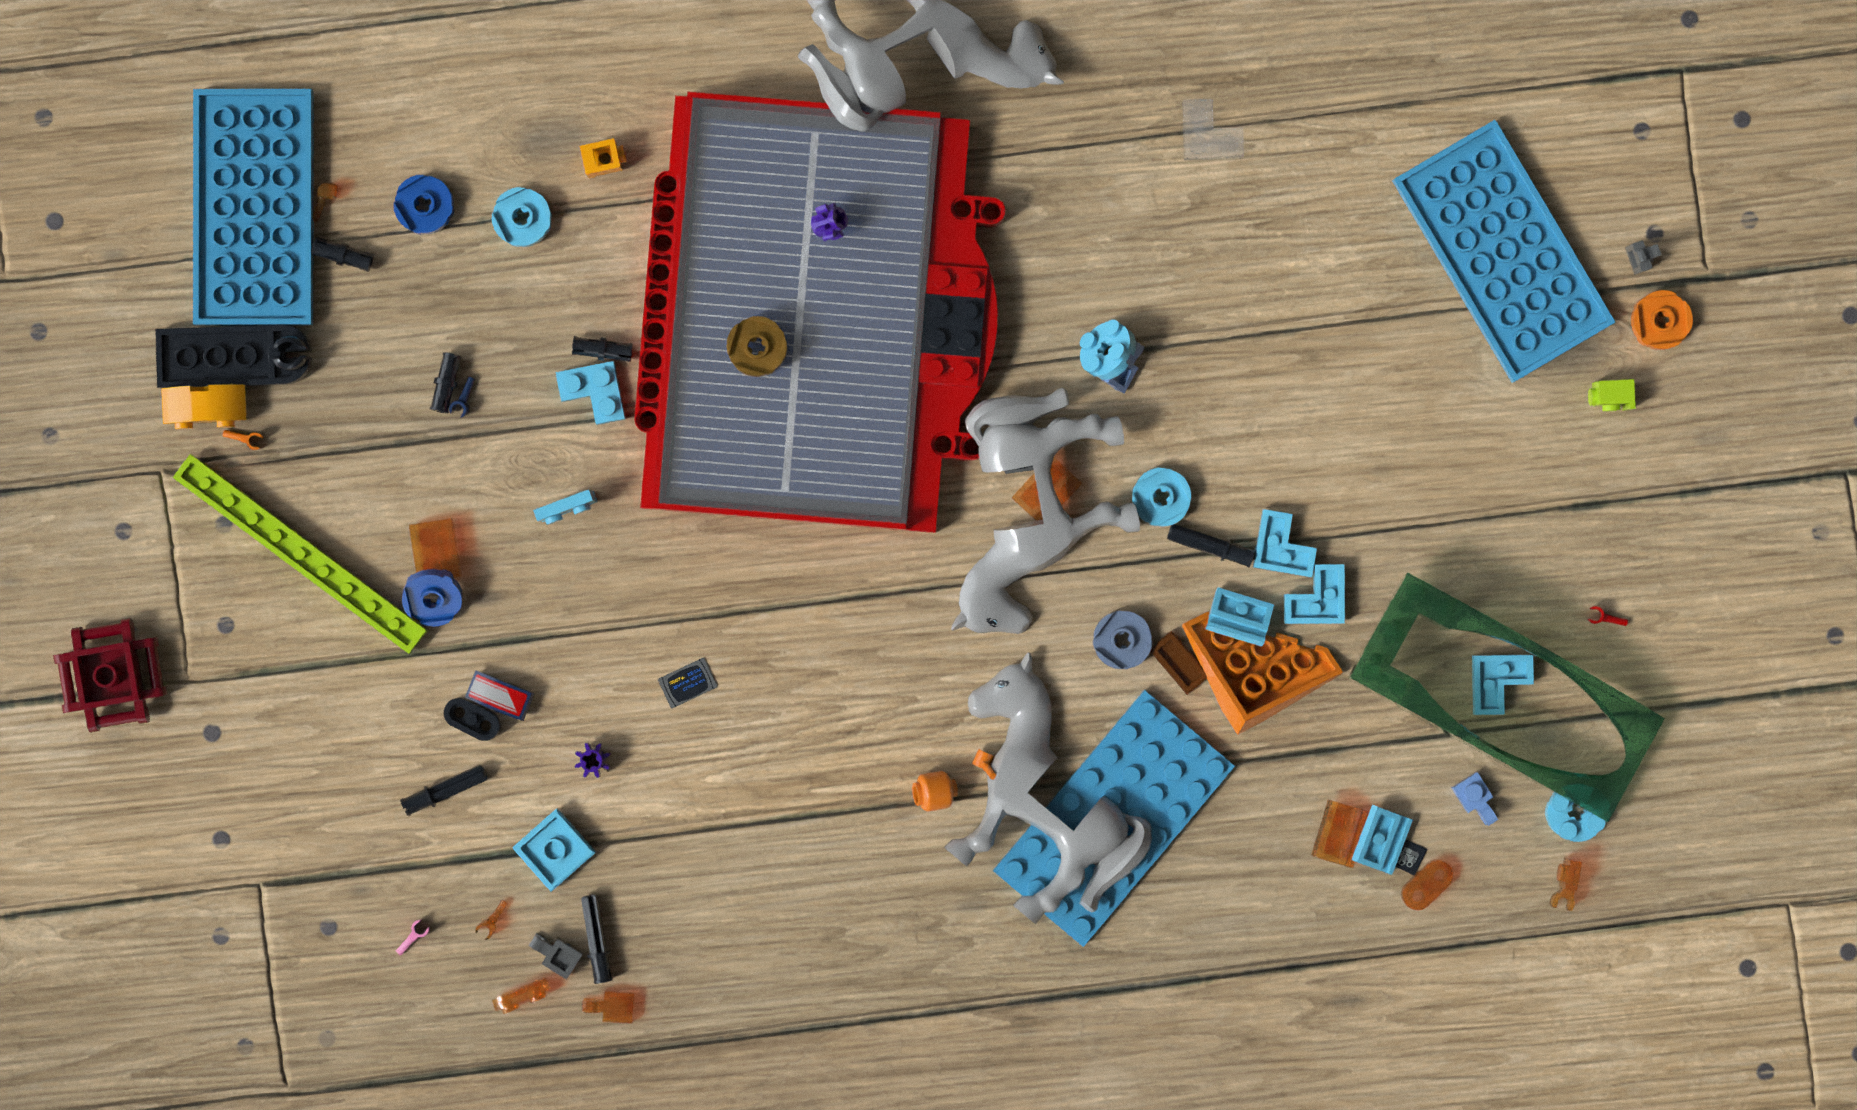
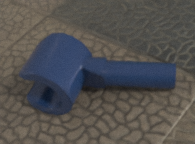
[449,377,475,418]

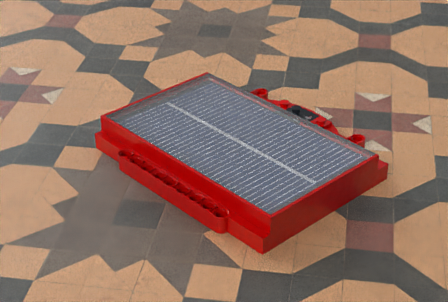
[634,91,1005,533]

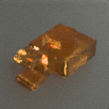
[1550,857,1582,911]
[582,990,635,1024]

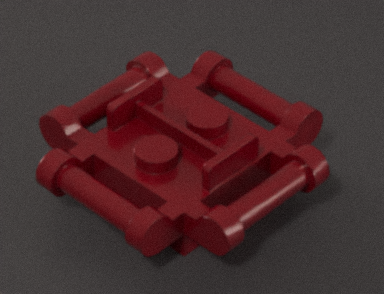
[53,618,168,733]

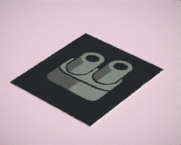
[1395,839,1427,876]

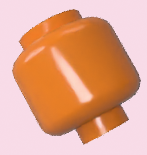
[912,771,958,812]

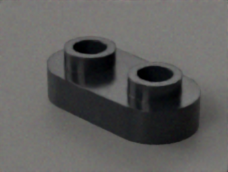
[443,698,501,741]

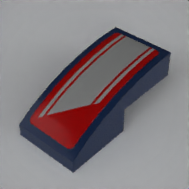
[465,670,534,721]

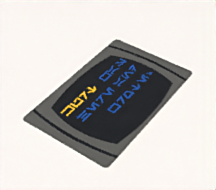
[658,658,717,708]

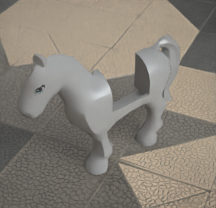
[798,0,1064,132]
[951,388,1140,634]
[944,652,1152,924]

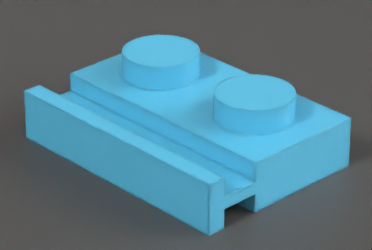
[533,489,598,525]
[1206,587,1274,647]
[1351,804,1413,875]

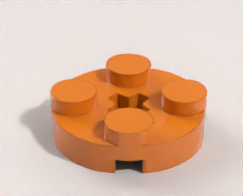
[1631,290,1693,350]

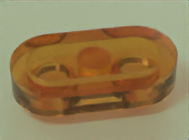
[1401,859,1453,910]
[491,977,550,1014]

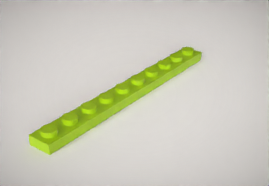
[172,454,428,654]

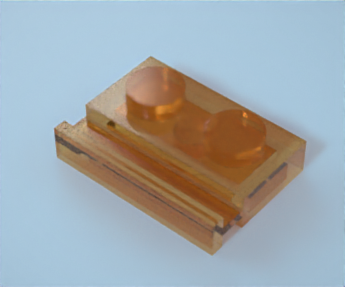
[1011,457,1082,521]
[409,518,462,578]
[1311,799,1369,868]

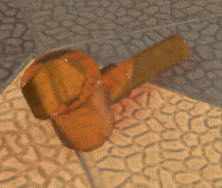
[313,183,338,222]
[475,899,508,940]

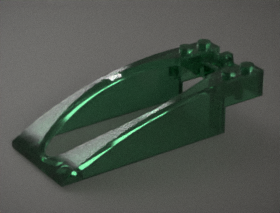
[1348,573,1665,822]

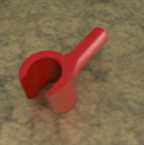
[1587,606,1628,626]

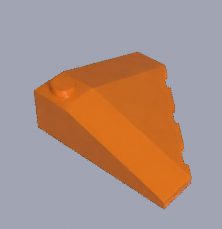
[1182,612,1343,735]

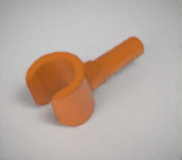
[223,430,264,450]
[972,749,996,780]

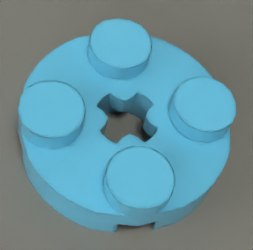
[491,187,552,247]
[1080,319,1136,380]
[1132,468,1191,527]
[1545,782,1607,842]

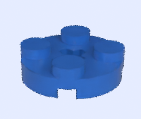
[394,175,454,235]
[402,569,463,627]

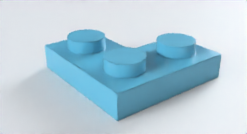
[555,361,626,425]
[1253,509,1317,577]
[1284,564,1345,624]
[1472,655,1534,715]

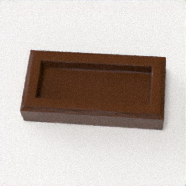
[1150,631,1207,695]

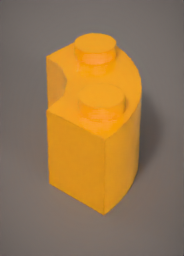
[162,384,247,429]

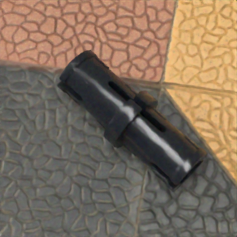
[311,237,374,272]
[572,336,633,362]
[429,352,462,414]

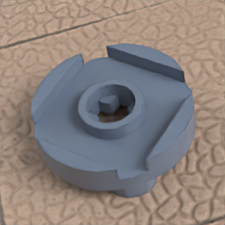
[1093,611,1152,669]

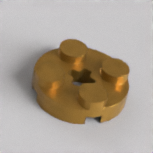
[727,316,787,377]

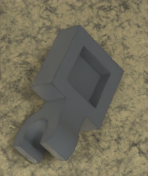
[1625,240,1662,275]
[529,933,583,980]

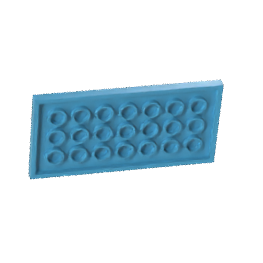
[193,89,314,326]
[1392,120,1615,383]
[993,690,1235,947]

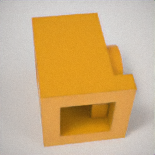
[580,138,627,179]

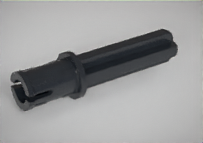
[1167,524,1255,568]
[400,765,488,816]
[581,894,613,984]

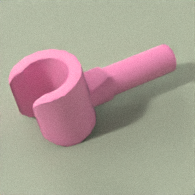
[396,920,430,955]

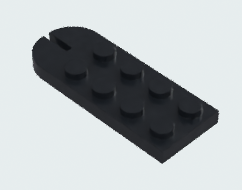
[155,325,312,389]

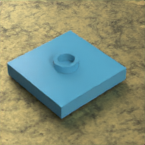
[512,808,596,892]

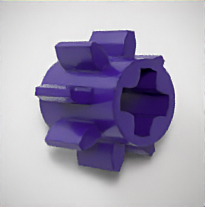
[811,203,848,241]
[575,742,611,778]

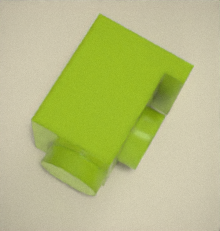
[1588,379,1636,412]

